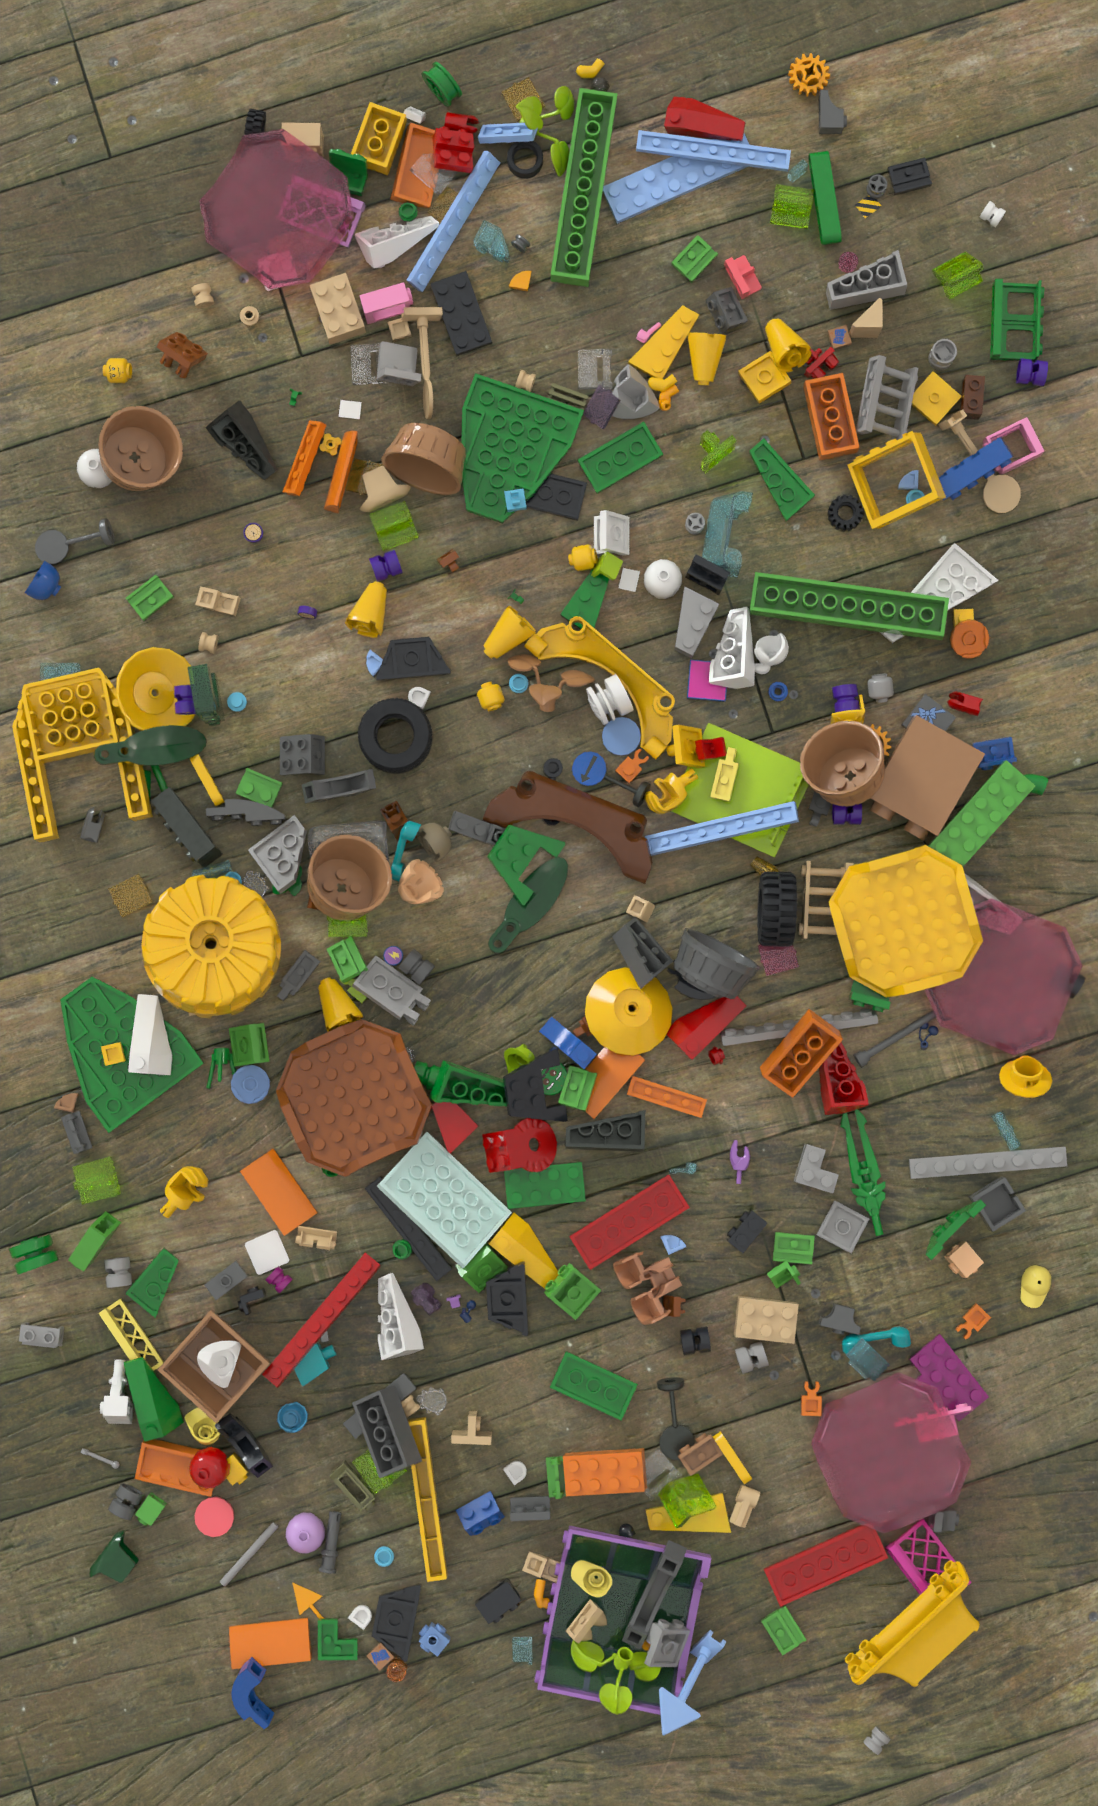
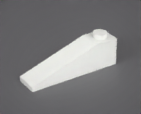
[355,216,439,268]
[709,607,755,689]
[128,994,173,1075]
[378,1273,424,1360]

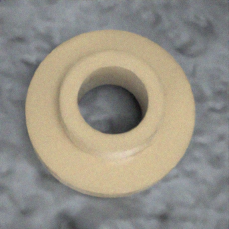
[240,306,259,326]

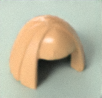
[398,859,444,904]

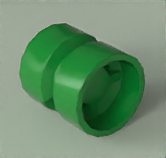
[415,1061,440,1091]

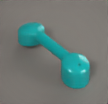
[391,821,421,882]
[842,1326,911,1354]

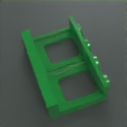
[990,279,1045,361]

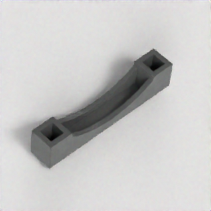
[622,1540,687,1649]

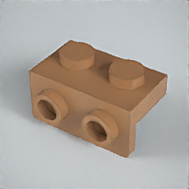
[678,1433,723,1476]

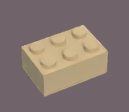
[309,273,366,345]
[734,1296,799,1344]

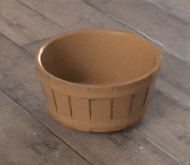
[98,406,183,491]
[381,423,466,495]
[800,721,885,806]
[307,835,392,920]

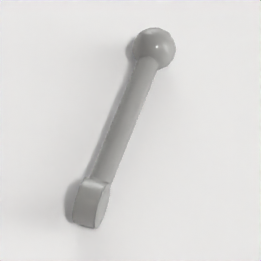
[81,1448,120,1469]

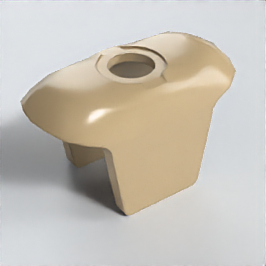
[360,466,411,512]

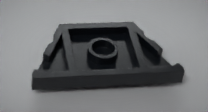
[376,637,451,681]
[486,1262,529,1336]
[372,1584,422,1662]

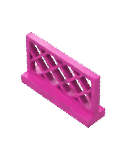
[884,1519,971,1595]

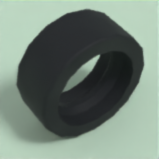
[507,141,543,179]

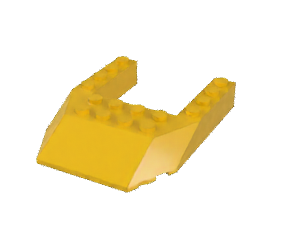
[12,668,153,843]

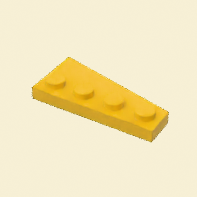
[628,305,699,379]
[645,1493,731,1533]

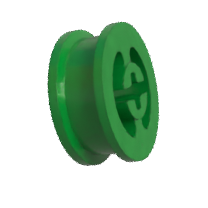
[421,61,462,107]

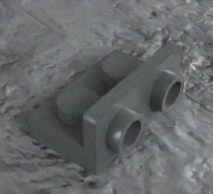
[706,287,748,334]
[510,1496,550,1521]

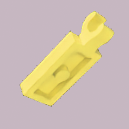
[710,747,739,802]

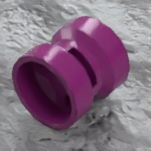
[265,1266,293,1294]

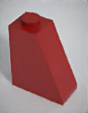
[432,1100,478,1154]

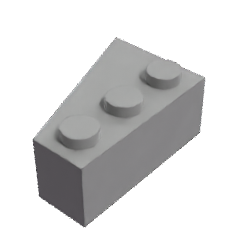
[675,587,719,659]

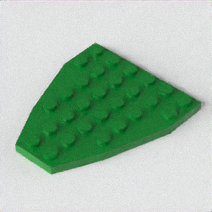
[461,373,584,524]
[60,977,204,1133]

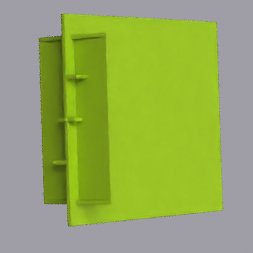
[671,723,809,857]

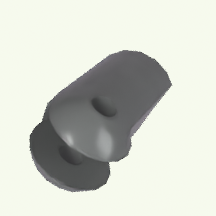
[80,807,105,843]

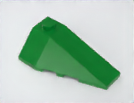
[124,1357,184,1442]

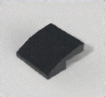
[685,554,730,595]

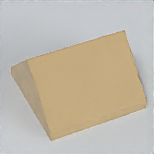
[849,298,883,338]

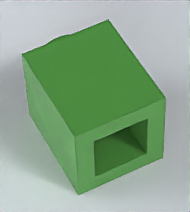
[135,1492,167,1526]

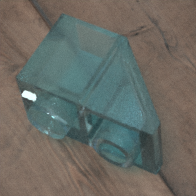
[473,220,510,263]

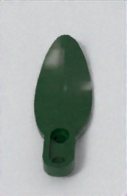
[94,725,207,766]
[488,857,568,954]

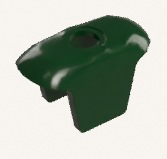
[89,1530,139,1583]

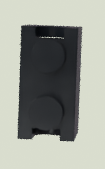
[475,1578,521,1624]

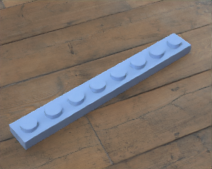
[636,130,791,172]
[406,151,500,292]
[645,801,799,856]

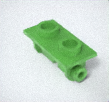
[546,1456,566,1499]

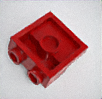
[433,126,474,173]

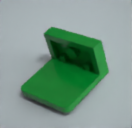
[325,149,368,196]
[848,980,891,1012]

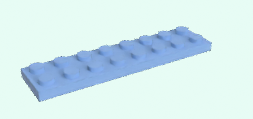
[603,134,750,224]

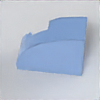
[898,470,919,490]
[366,650,383,677]
[660,1235,686,1255]

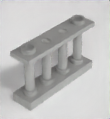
[856,355,918,440]

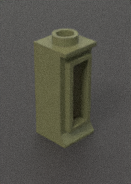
[329,1460,377,1512]

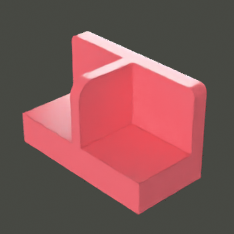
[724,255,762,299]

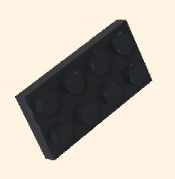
[430,271,492,356]

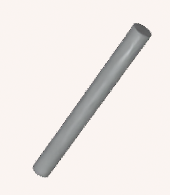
[220,1522,278,1587]

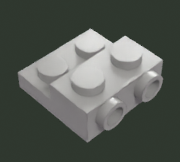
[644,1619,690,1667]

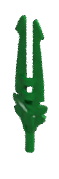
[840,1109,886,1236]

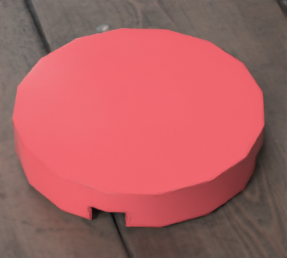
[194,1496,234,1537]

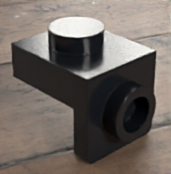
[238,1286,266,1315]

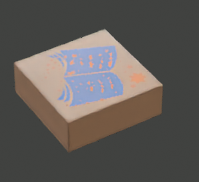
[827,325,852,350]
[366,1642,394,1671]

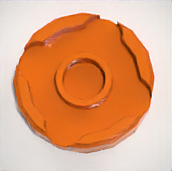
[950,619,989,658]

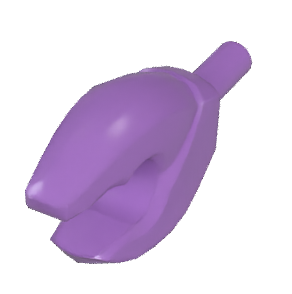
[730,1140,750,1184]

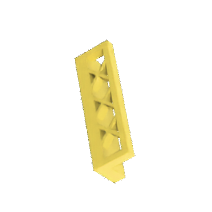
[99,1298,164,1371]

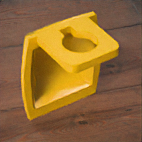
[831,695,865,724]

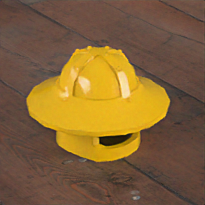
[999,1056,1052,1098]

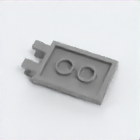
[352,955,431,1026]

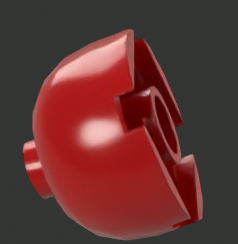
[189,1447,230,1489]

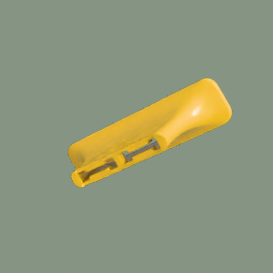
[845,1560,980,1687]

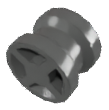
[866,175,887,199]

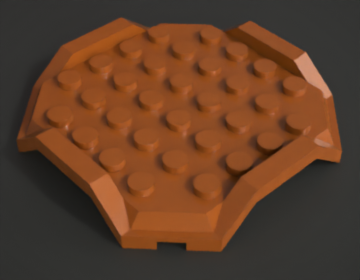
[276,1019,433,1177]

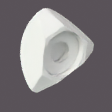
[197,1341,241,1388]

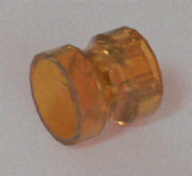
[387,1658,407,1682]

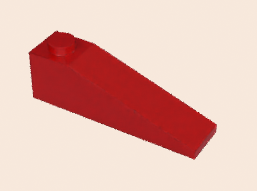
[664,97,746,141]
[666,996,746,1060]
[819,1042,869,1115]

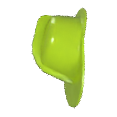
[504,1044,535,1074]

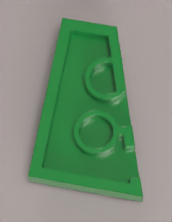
[125,1247,179,1318]

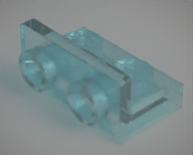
[38,663,80,681]

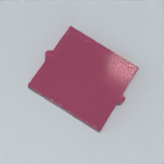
[757,945,799,976]

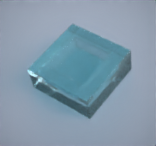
[787,159,808,183]

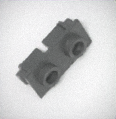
[61,1111,93,1154]

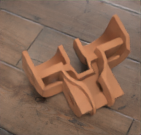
[613,1252,682,1325]

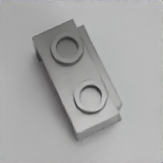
[19,1322,64,1348]

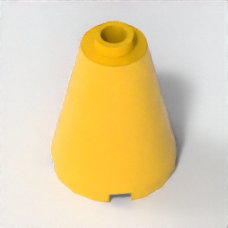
[765,319,811,373]
[688,333,726,386]
[345,581,387,638]
[483,605,536,659]
[318,977,364,1032]

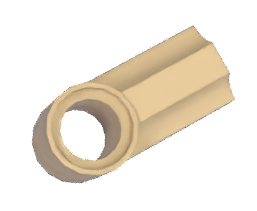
[729,1485,760,1528]

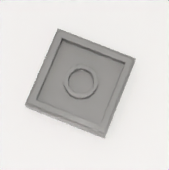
[816,1200,869,1254]

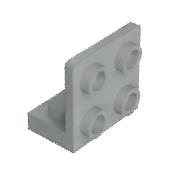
[377,341,421,386]

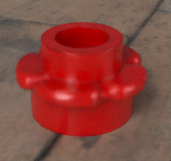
[708,1046,725,1065]

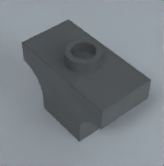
[205,1260,248,1300]
[819,1303,861,1335]

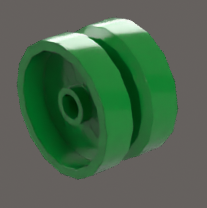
[9,1234,59,1275]

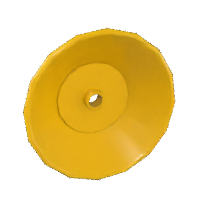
[116,647,201,731]
[585,967,673,1056]

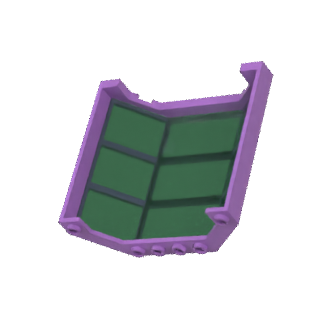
[534,1526,711,1715]

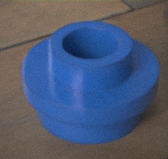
[768,682,788,701]

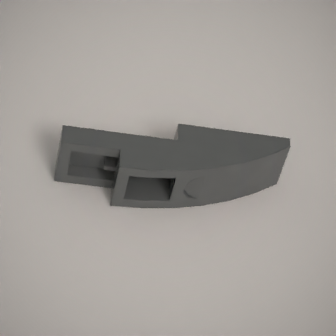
[206,799,287,826]
[448,811,505,846]

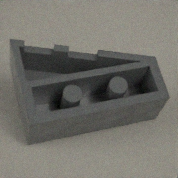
[612,917,673,989]

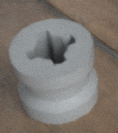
[685,513,705,535]

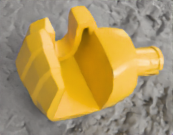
[644,768,698,814]
[160,1166,209,1218]

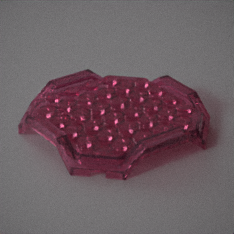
[199,129,354,289]
[924,898,1083,1055]
[811,1372,971,1533]

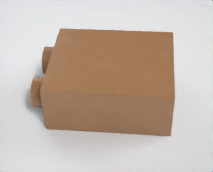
[870,715,985,841]

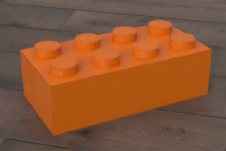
[803,373,860,461]
[760,1009,843,1098]
[563,1448,647,1496]

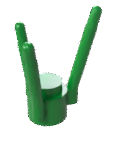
[207,1048,236,1089]

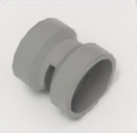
[863,1726,891,1755]

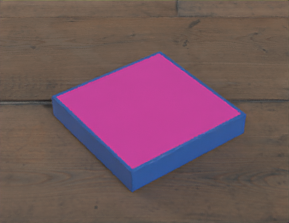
[687,660,727,702]

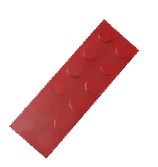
[569,1174,690,1270]
[764,1520,888,1607]

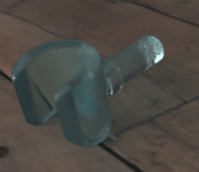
[669,1162,697,1174]

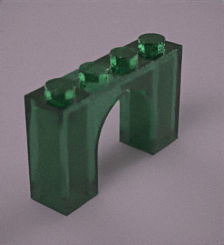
[187,664,225,726]

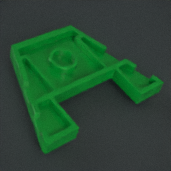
[487,825,566,906]
[925,1199,986,1260]

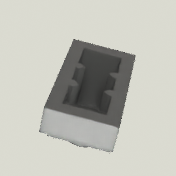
[819,90,847,134]
[928,1505,959,1532]

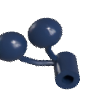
[919,1023,939,1050]
[459,1300,476,1323]

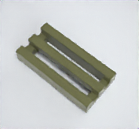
[547,383,589,410]

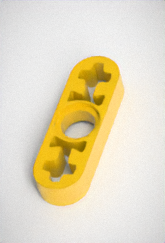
[189,754,225,807]
[712,1431,752,1485]

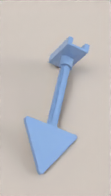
[659,1630,726,1736]

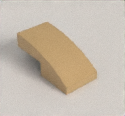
[195,586,241,616]
[522,1551,567,1583]

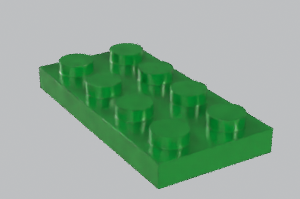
[577,422,663,494]
[504,1162,586,1209]
[550,1351,638,1421]

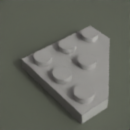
[248,815,307,894]

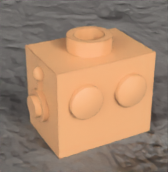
[944,1241,984,1278]

